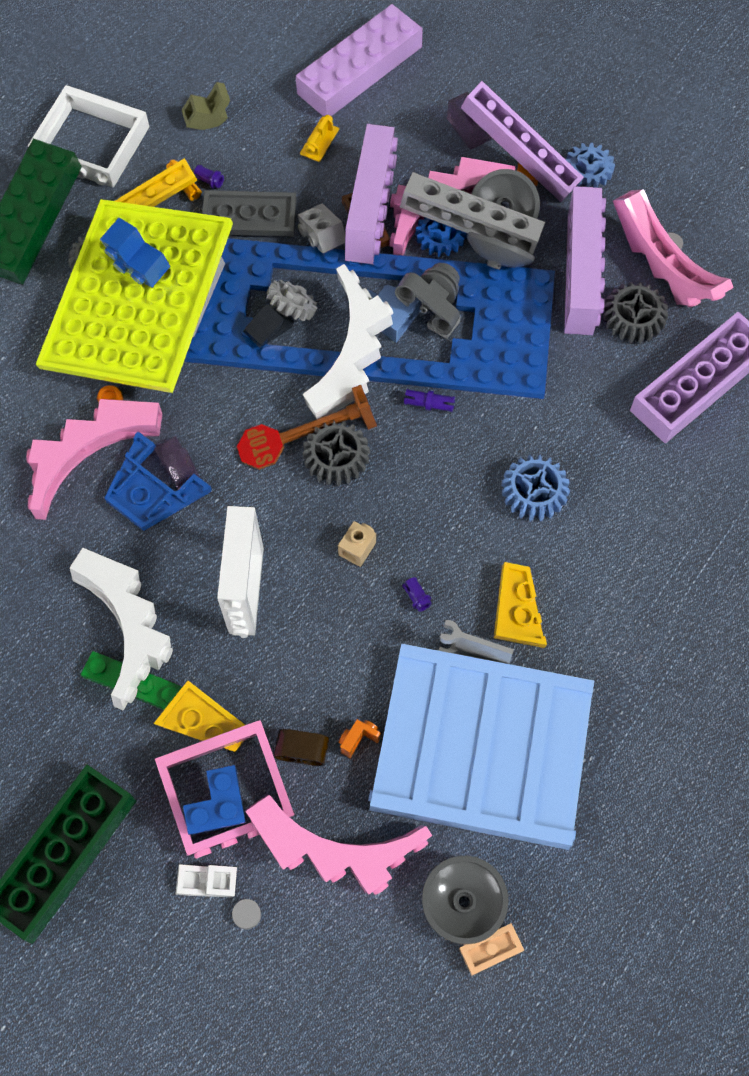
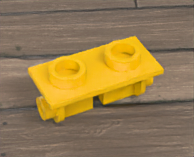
[300,115,339,162]

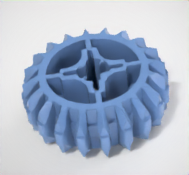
[501,454,570,522]

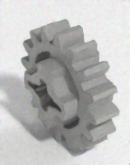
[266,280,318,321]

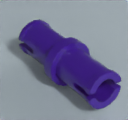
[404,389,455,412]

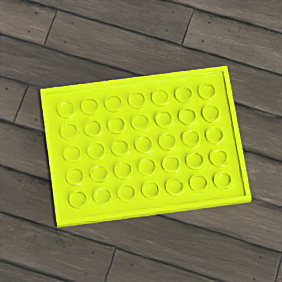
[36,199,233,393]

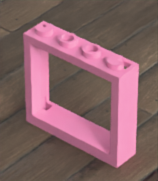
[155,720,294,859]

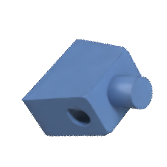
[367,285,421,343]

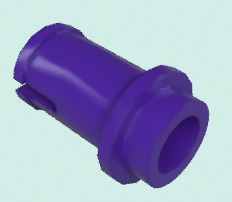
[194,165,224,189]
[402,577,432,612]

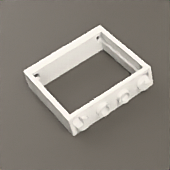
[28,85,149,188]
[217,506,264,638]

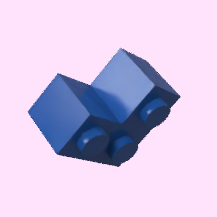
[100,218,171,288]
[183,765,246,835]

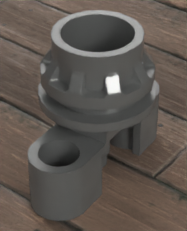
[395,263,460,335]

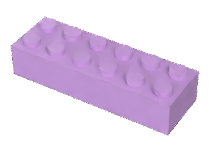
[296,4,423,116]
[345,124,398,264]
[564,186,606,335]
[630,312,749,444]

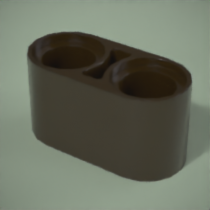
[274,729,329,766]

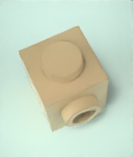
[338,521,376,567]

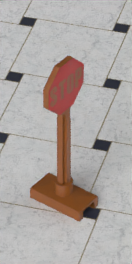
[237,385,377,470]

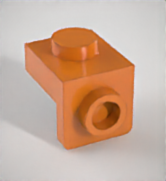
[339,719,381,758]

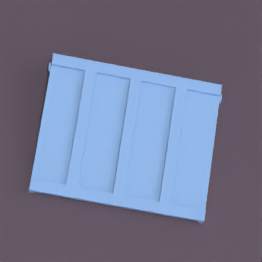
[368,644,594,850]

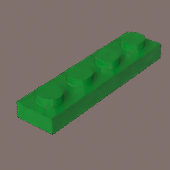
[81,651,182,710]

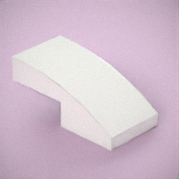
[176,864,237,897]

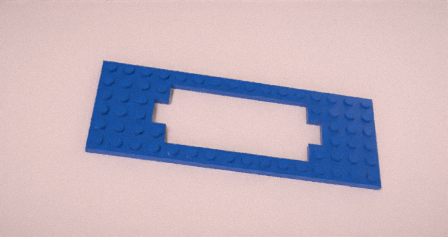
[184,238,555,399]

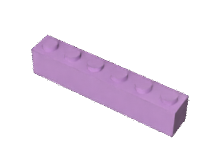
[461,81,584,202]

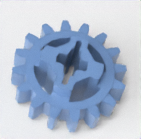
[566,143,615,188]

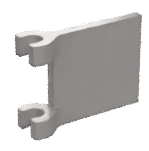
[438,620,514,664]

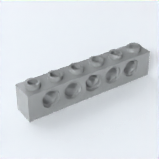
[400,172,545,255]

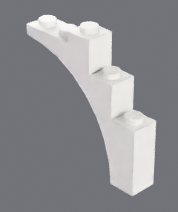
[303,264,393,419]
[70,548,173,710]

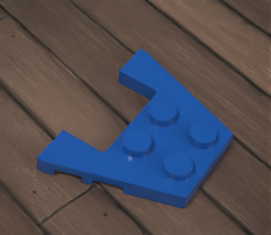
[105,431,212,531]

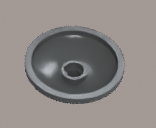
[472,169,540,219]
[467,232,535,270]
[422,856,508,945]

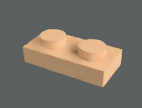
[459,923,524,976]

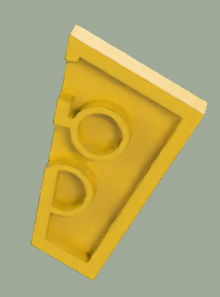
[494,562,547,648]
[154,681,245,752]

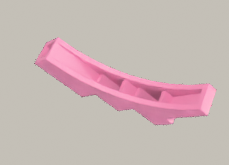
[390,157,516,256]
[613,190,733,307]
[26,399,162,520]
[244,794,432,895]

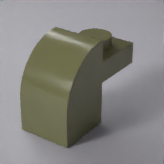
[182,82,230,130]

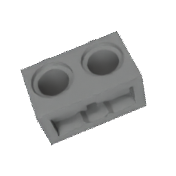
[298,203,346,253]

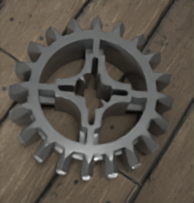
[603,281,668,344]
[302,421,370,486]

